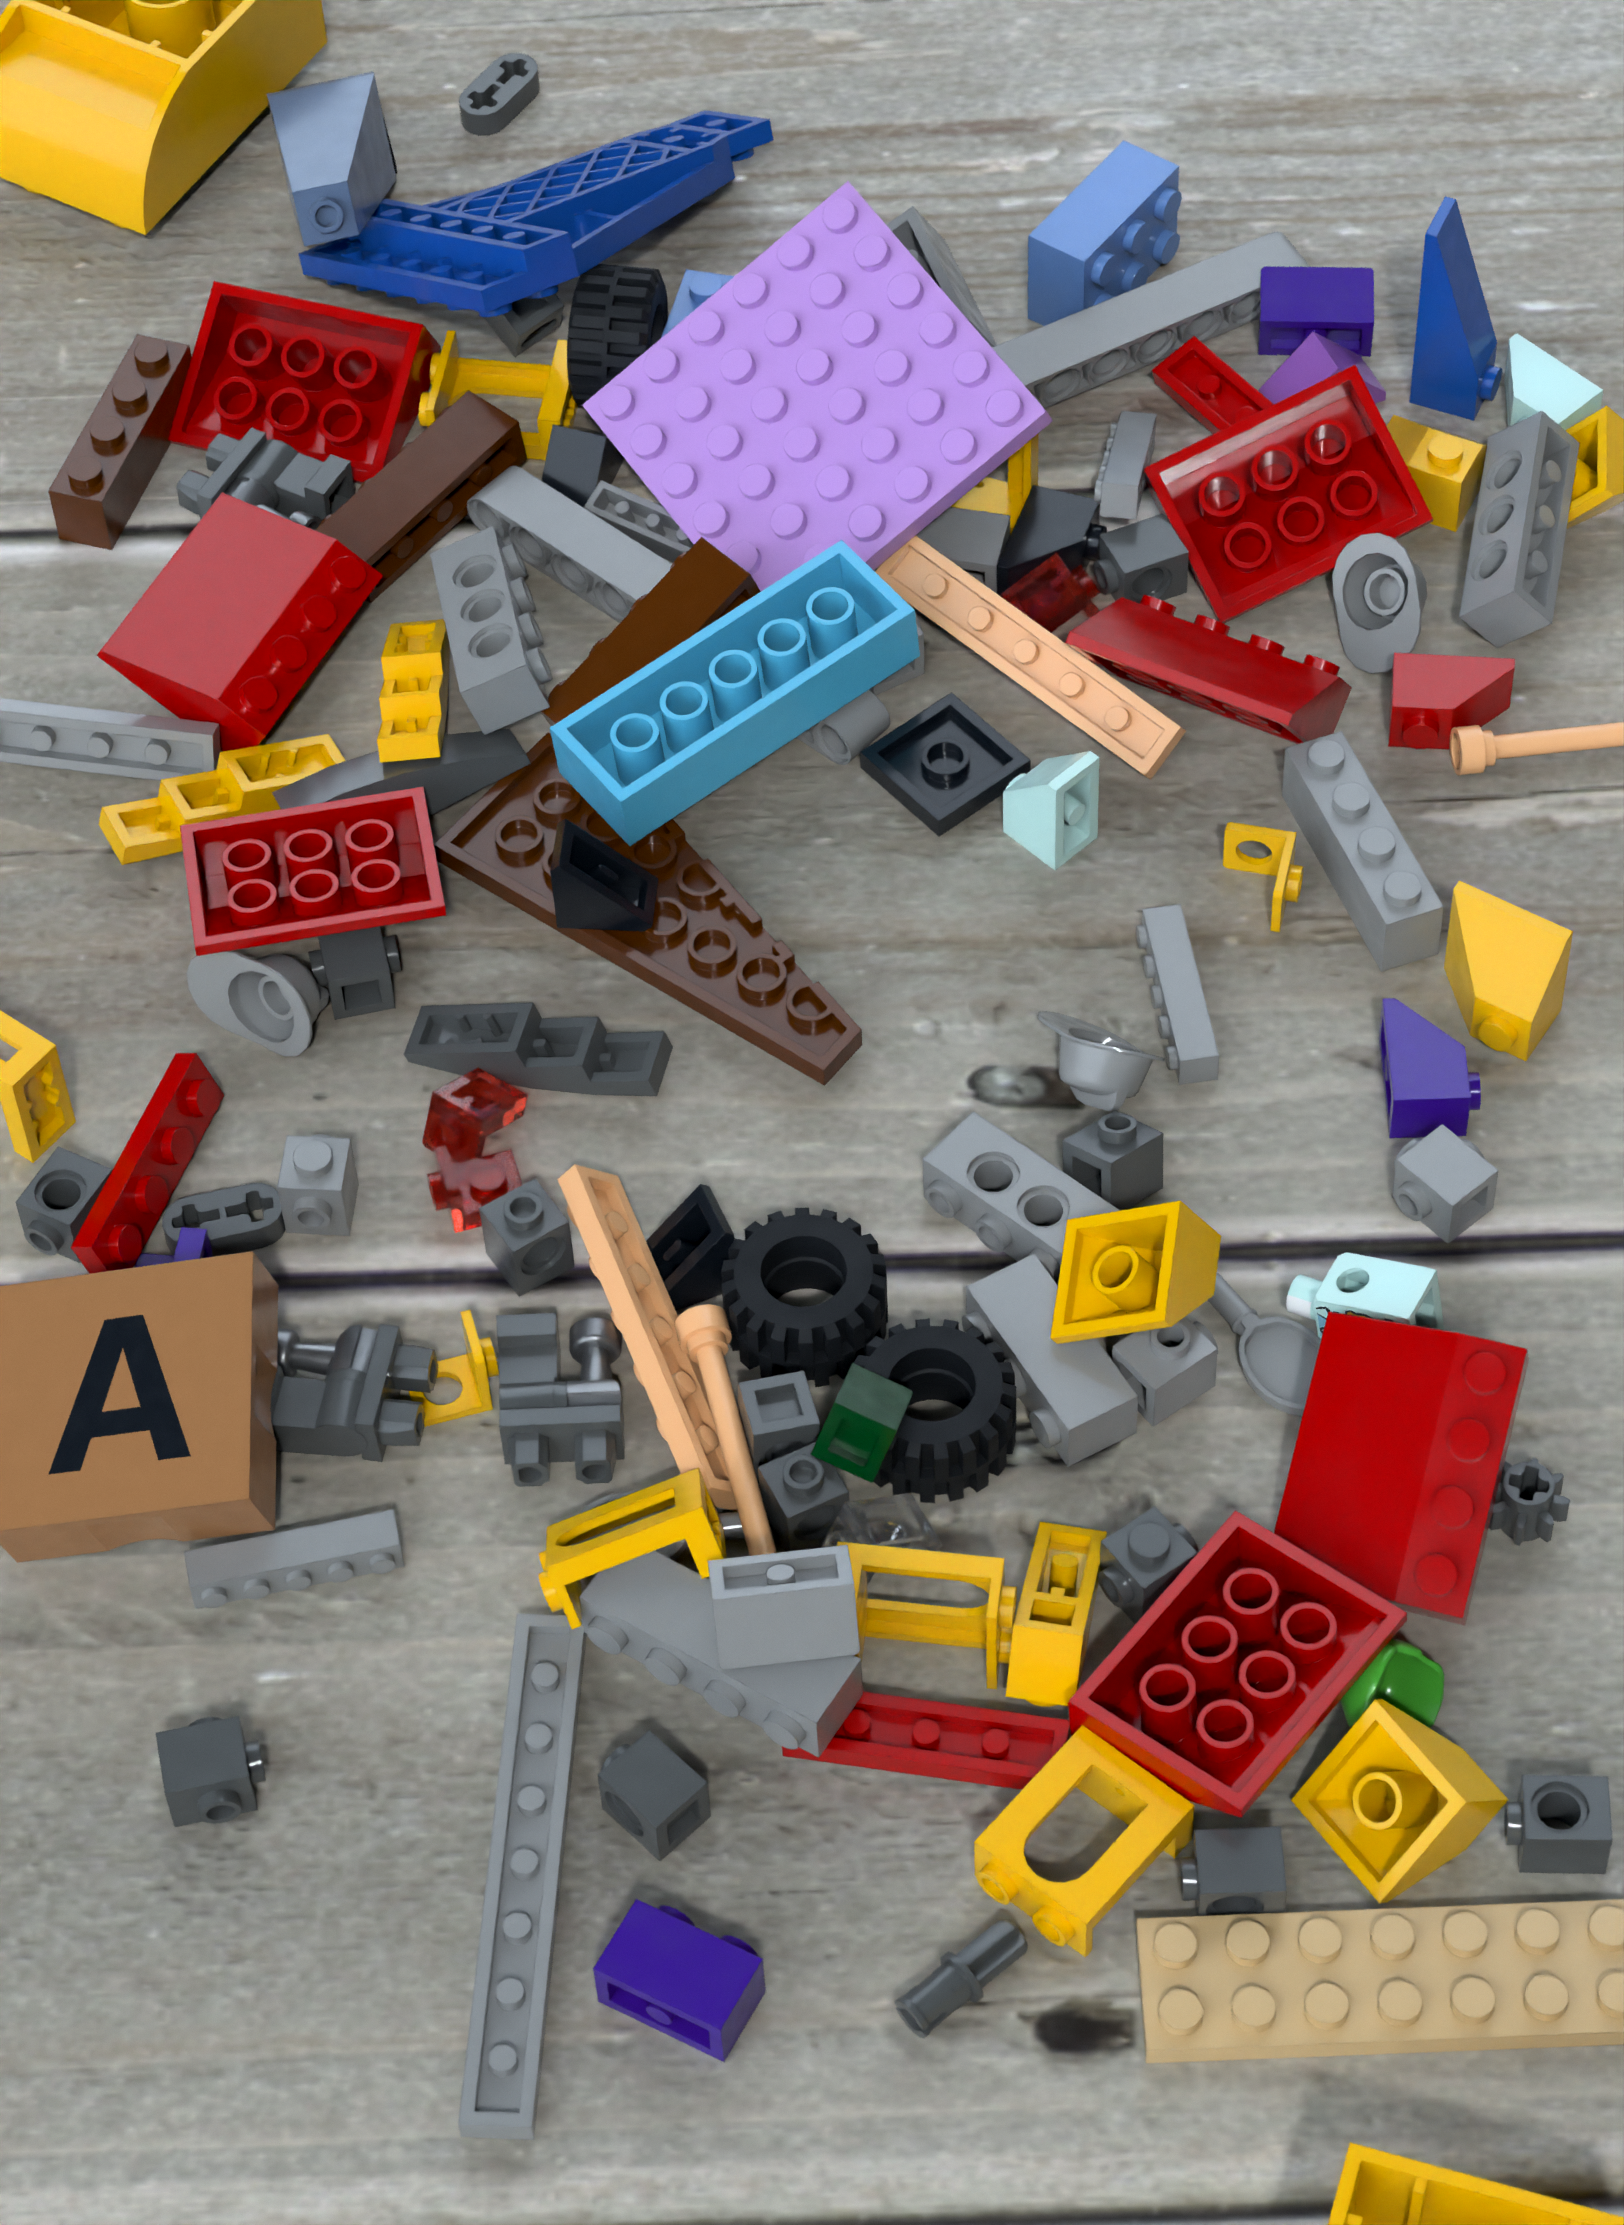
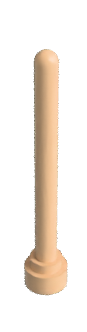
[1450,722,1624,775]
[674,1304,777,1556]

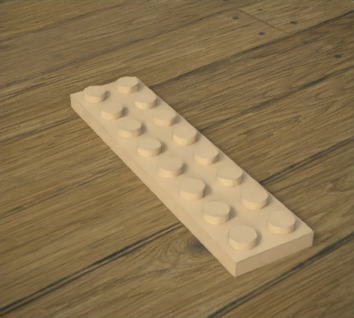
[1136,1899,1624,2064]

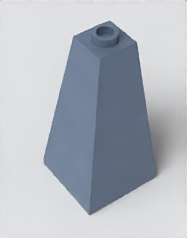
[267,71,396,247]

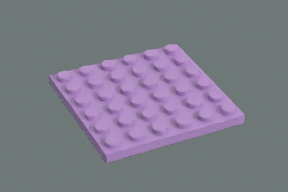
[582,181,1053,591]

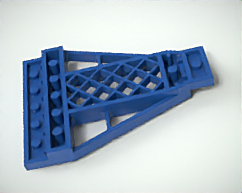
[298,110,774,317]

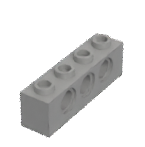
[1459,411,1580,648]
[430,526,552,735]
[923,1111,1121,1285]

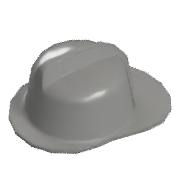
[1332,533,1427,674]
[186,951,330,1057]
[1038,1011,1165,1112]

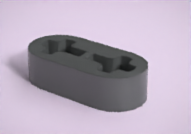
[459,53,540,136]
[162,1183,286,1257]

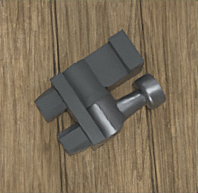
[177,427,355,530]
[496,1313,625,1487]
[270,1324,438,1462]

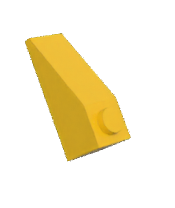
[1006,1522,1107,1707]

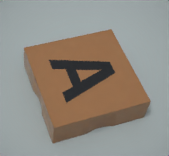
[0,1251,278,1563]

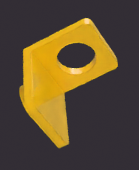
[1223,822,1304,932]
[408,1309,499,1427]

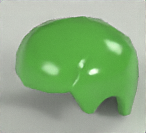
[1340,1639,1444,1729]

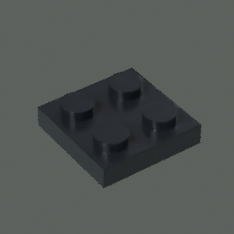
[860,692,1031,837]

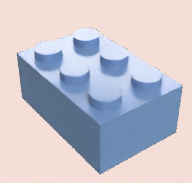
[1028,140,1182,326]

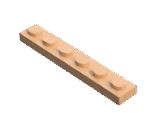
[875,535,1186,780]
[557,1164,737,1511]

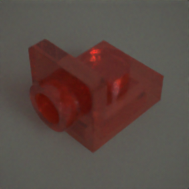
[1000,553,1101,633]
[422,1067,528,1171]
[427,1145,523,1233]

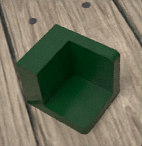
[810,1363,913,1483]

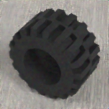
[567,264,668,406]
[721,1207,888,1387]
[854,1318,1017,1503]

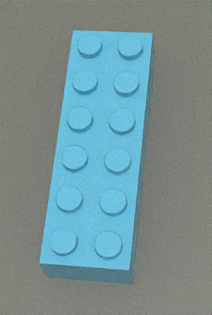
[549,540,920,846]

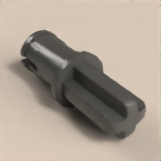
[895,1920,1028,2038]

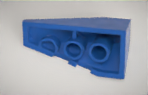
[1409,196,1502,421]

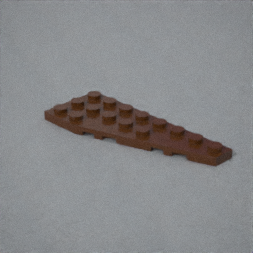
[434,732,862,1086]

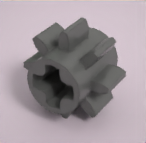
[1489,1458,1570,1546]

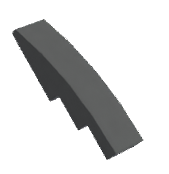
[272,729,531,816]
[404,1002,673,1096]

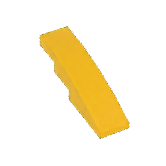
[377,619,450,763]
[99,734,346,865]

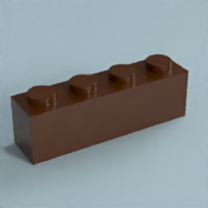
[48,334,192,550]
[315,390,527,603]
[540,537,761,726]

